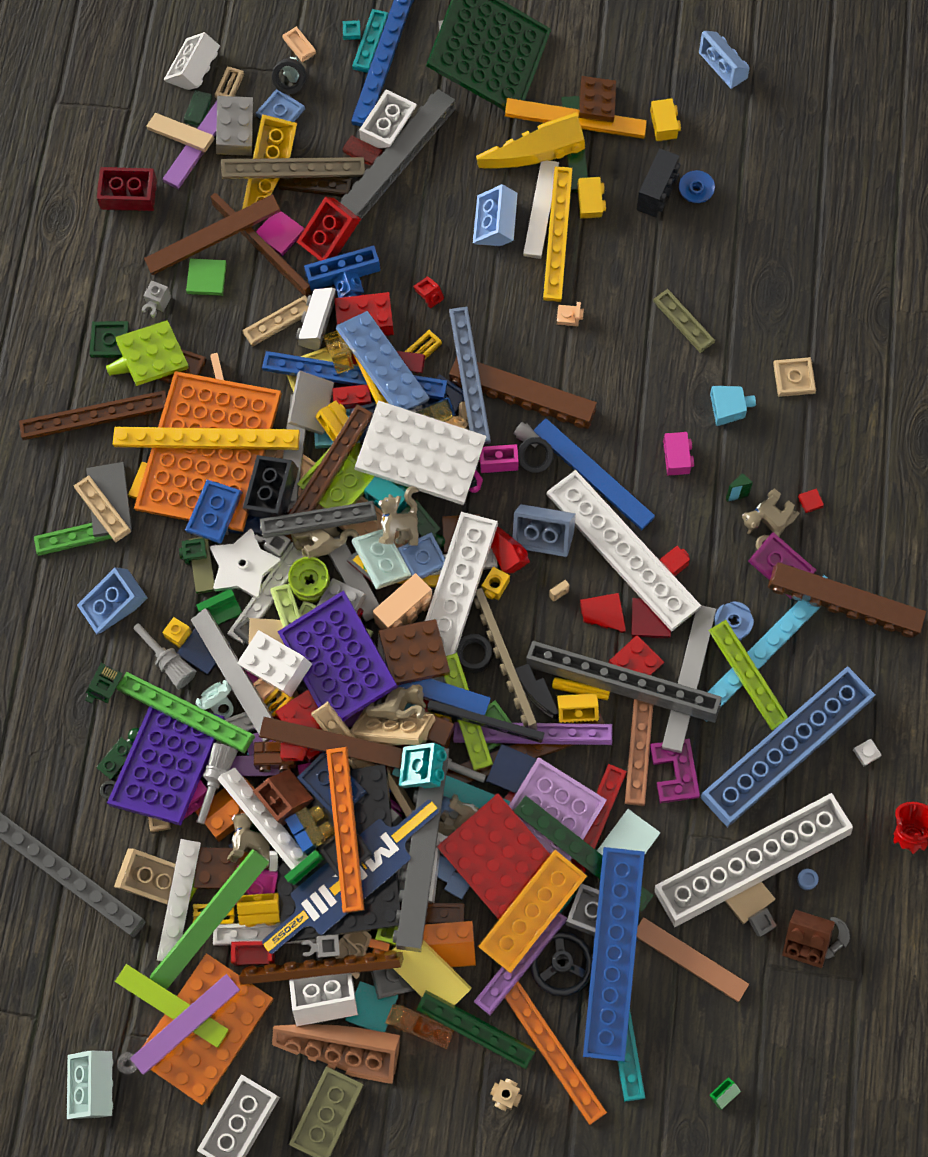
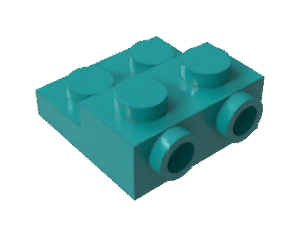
[399,743,447,788]

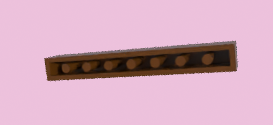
[449,356,597,429]
[768,562,926,638]

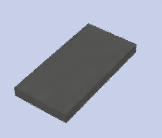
[86,462,132,537]

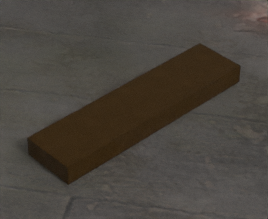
[278,177,352,197]

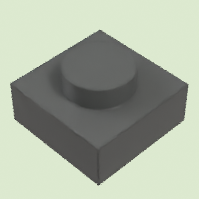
[748,908,776,937]

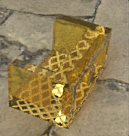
[323,331,354,374]

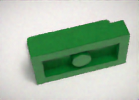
[196,589,242,626]

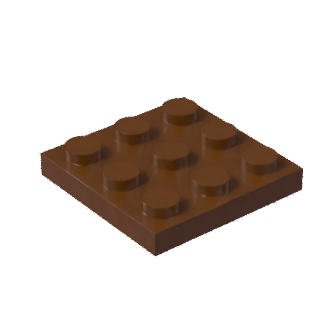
[379,619,450,685]

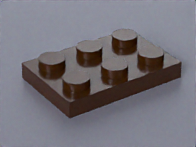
[578,76,616,123]

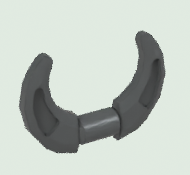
[825,917,850,959]

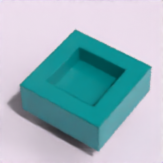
[343,20,361,40]

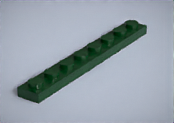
[514,795,654,912]

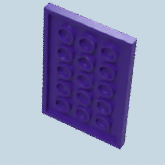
[277,590,398,721]
[107,706,226,826]

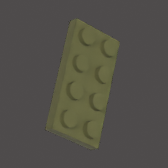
[289,1066,364,1157]

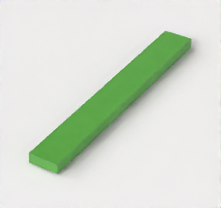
[116,672,255,754]
[150,849,269,990]

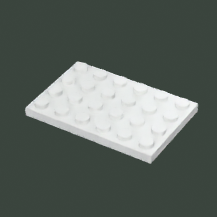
[354,400,486,505]

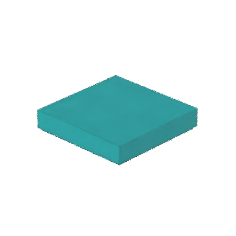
[345,981,399,1032]

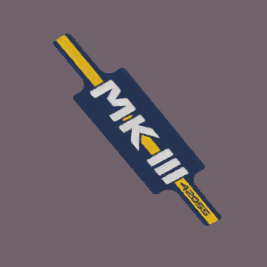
[262,800,439,954]

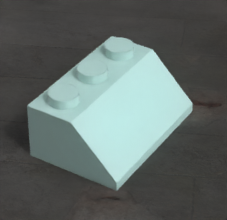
[67,1051,113,1119]

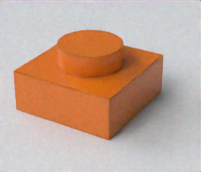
[368,939,392,954]

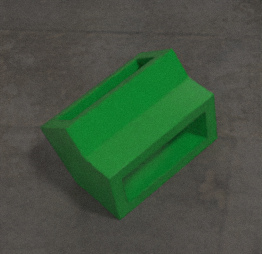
[709,1078,741,1110]

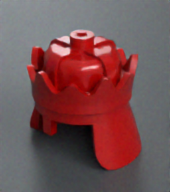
[893,802,928,854]

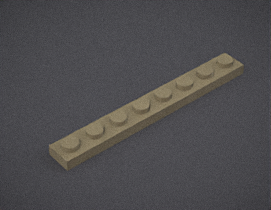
[221,157,365,179]
[473,588,537,730]

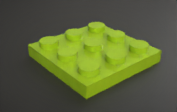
[116,320,188,386]
[297,449,375,509]

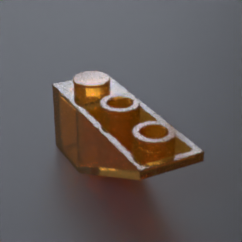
[385,1004,454,1049]

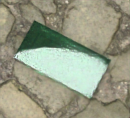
[183,90,212,126]

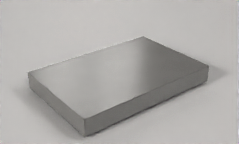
[288,371,334,435]

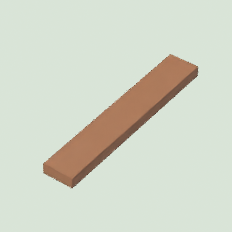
[625,699,653,806]
[637,917,749,1002]

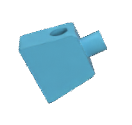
[710,386,756,426]

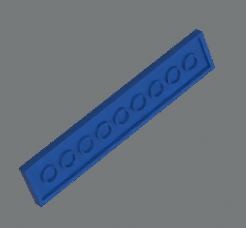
[583,847,645,1062]

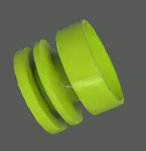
[288,557,330,603]

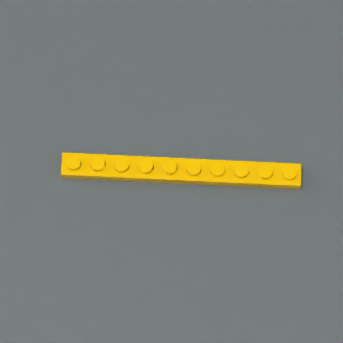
[113,427,300,450]

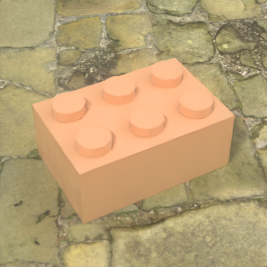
[373,573,433,630]

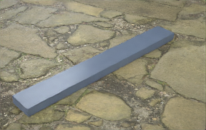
[449,307,491,444]

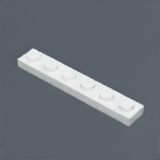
[218,768,307,870]
[157,839,201,961]

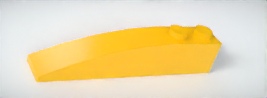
[476,112,585,168]
[242,114,297,209]

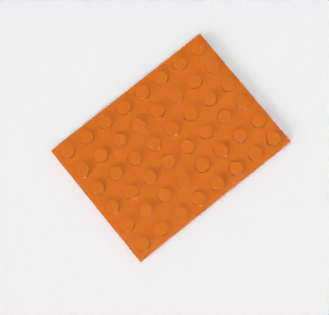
[134,371,282,532]

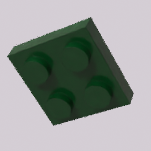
[90,321,130,358]

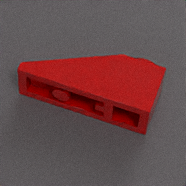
[491,526,530,573]

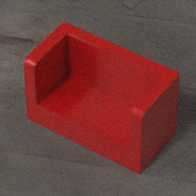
[231,941,275,966]

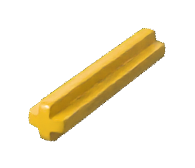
[552,678,610,700]

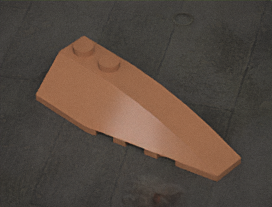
[272,1024,400,1084]

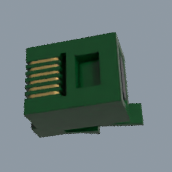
[85,663,123,704]

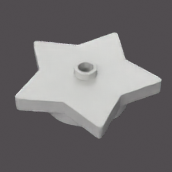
[210,529,281,599]

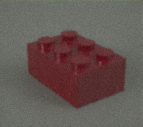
[97,167,157,211]

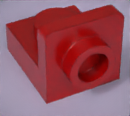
[413,276,444,308]

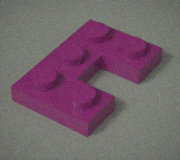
[650,739,700,803]

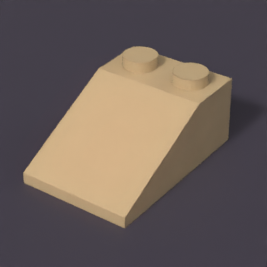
[114,849,176,905]

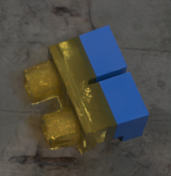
[415,397,456,422]
[285,805,335,855]

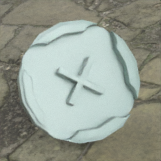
[196,680,233,719]

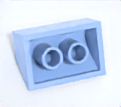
[699,31,750,89]
[473,184,518,246]

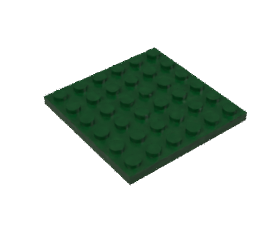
[426,0,551,111]

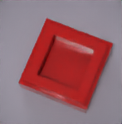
[798,488,824,513]

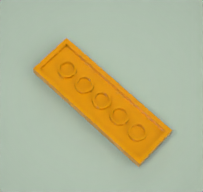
[478,850,587,973]

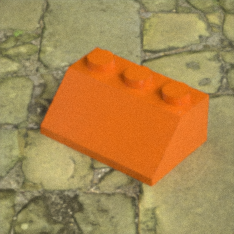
[195,776,255,842]
[423,921,476,968]

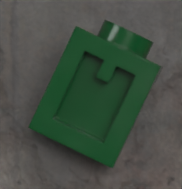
[179,538,207,565]

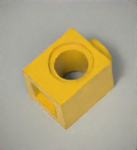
[482,567,510,600]
[162,617,192,648]

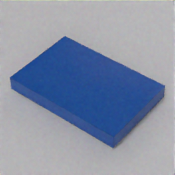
[185,479,242,544]

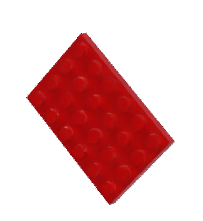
[436,793,550,920]

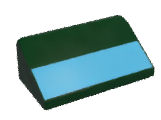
[726,474,753,502]

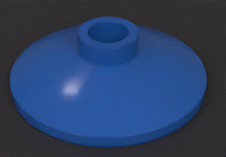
[679,170,715,203]

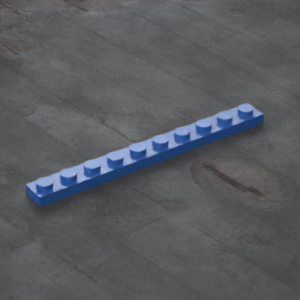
[351,0,413,127]
[262,351,447,400]

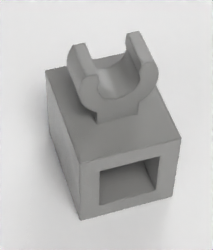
[142,280,171,318]
[255,528,291,558]
[302,934,340,959]

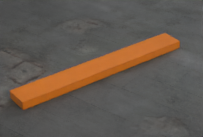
[326,747,364,913]
[505,981,607,1125]

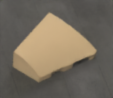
[335,931,372,979]

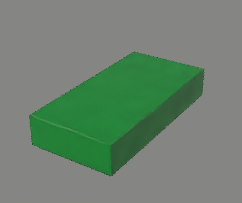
[284,850,324,885]

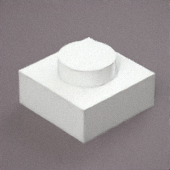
[853,739,882,766]

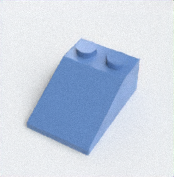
[77,567,147,634]

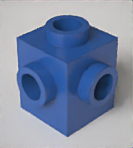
[333,271,364,298]

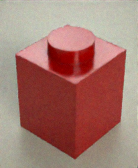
[660,546,690,577]

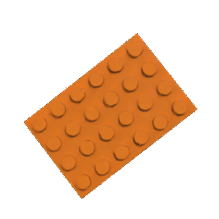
[143,953,274,1105]

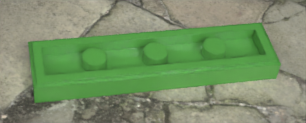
[34,523,112,556]

